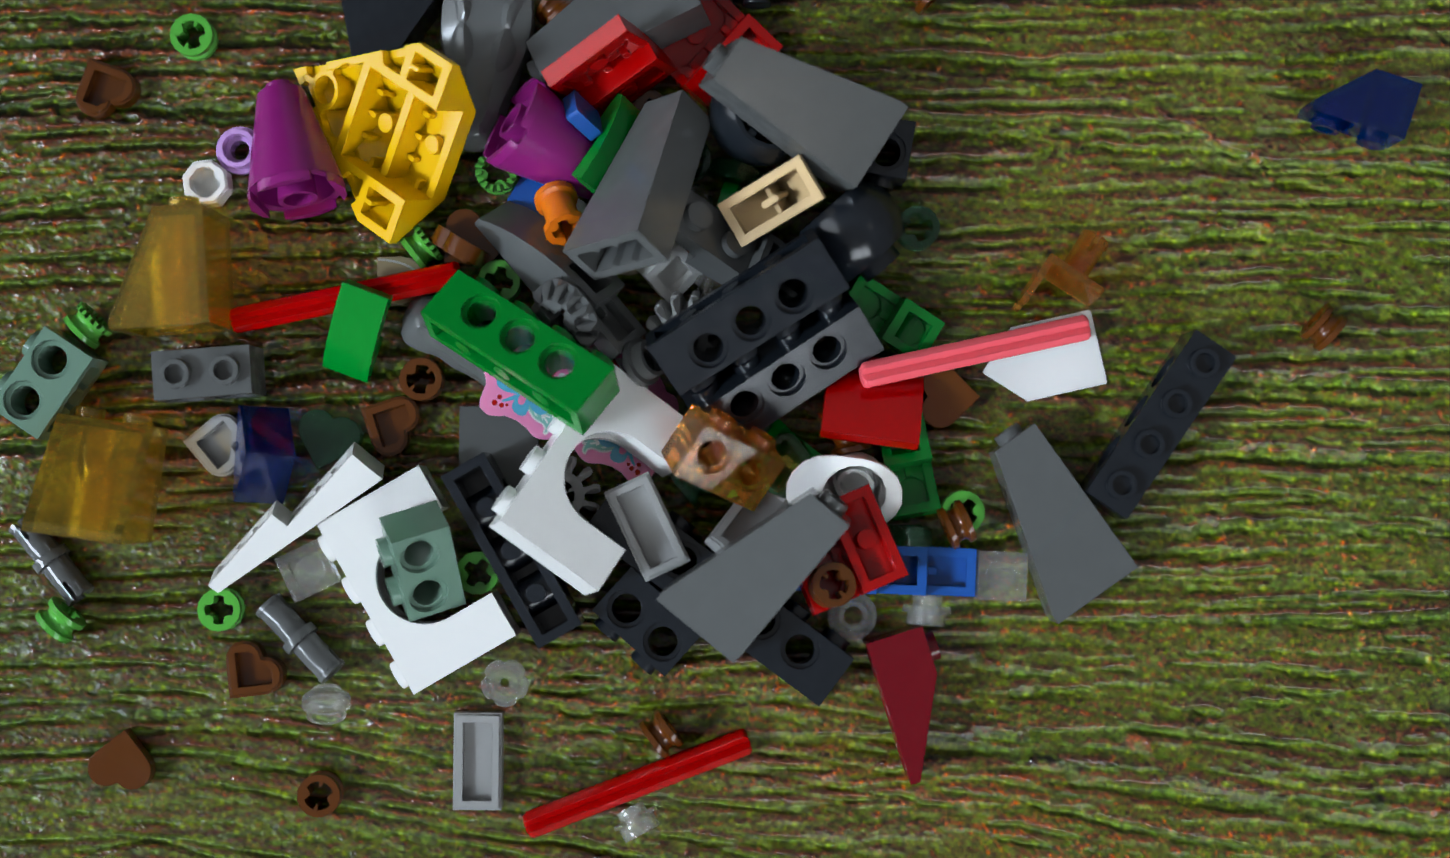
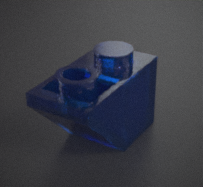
[1298,69,1423,150]

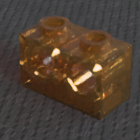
[661,403,786,512]

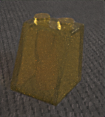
[108,196,234,338]
[21,406,169,545]

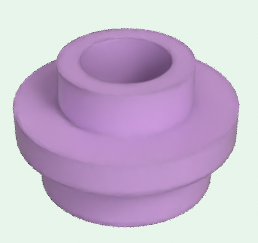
[216,126,253,175]

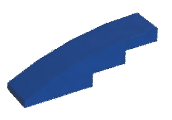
[796,545,977,597]

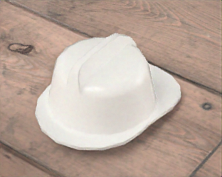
[786,452,903,523]

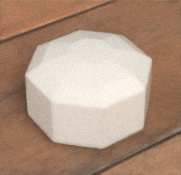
[182,159,234,209]

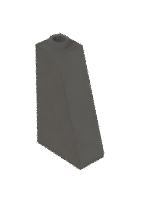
[526,0,711,99]
[699,37,908,193]
[563,90,710,280]
[988,422,1138,624]
[656,487,851,664]

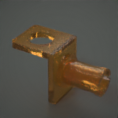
[1011,229,1109,312]

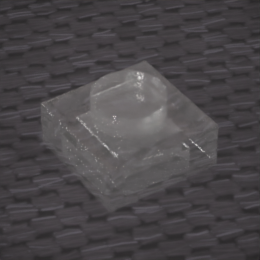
[274,539,342,603]
[975,550,1028,601]

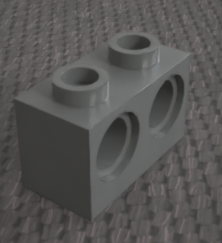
[151,344,267,404]

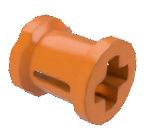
[534,180,583,246]

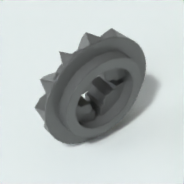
[531,279,599,350]

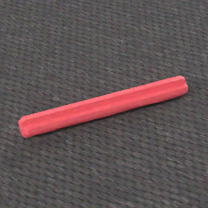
[858,315,1091,388]

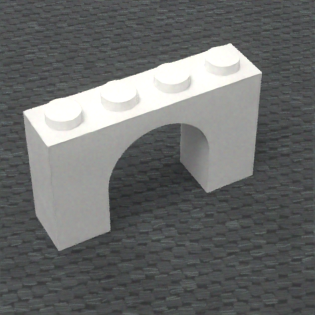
[489,363,703,595]
[317,465,521,694]

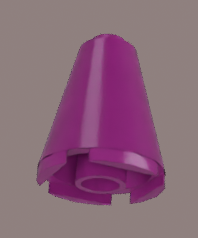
[483,78,597,200]
[247,79,347,220]

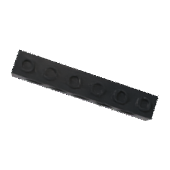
[589,483,854,706]

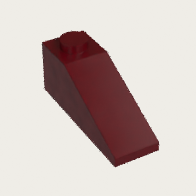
[863,623,941,785]

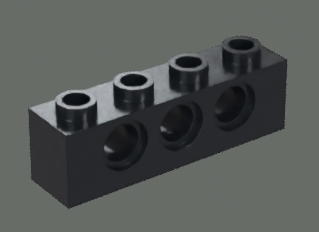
[645,228,850,396]
[681,291,884,456]
[1080,329,1237,519]
[440,452,586,649]

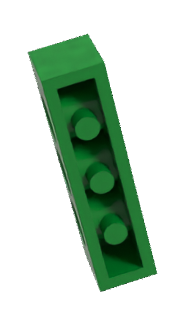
[421,269,620,435]

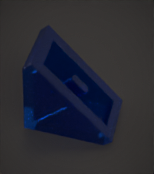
[233,405,296,504]

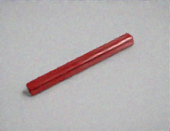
[229,261,462,333]
[523,729,752,838]

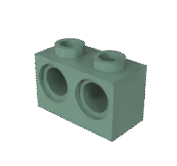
[0,326,109,441]
[375,500,466,622]

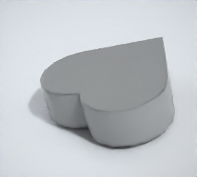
[183,414,246,477]

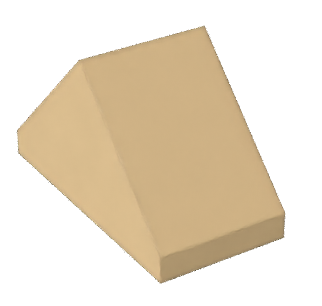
[717,154,826,247]

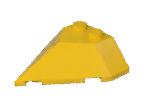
[293,42,476,244]

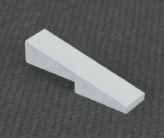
[208,442,385,593]

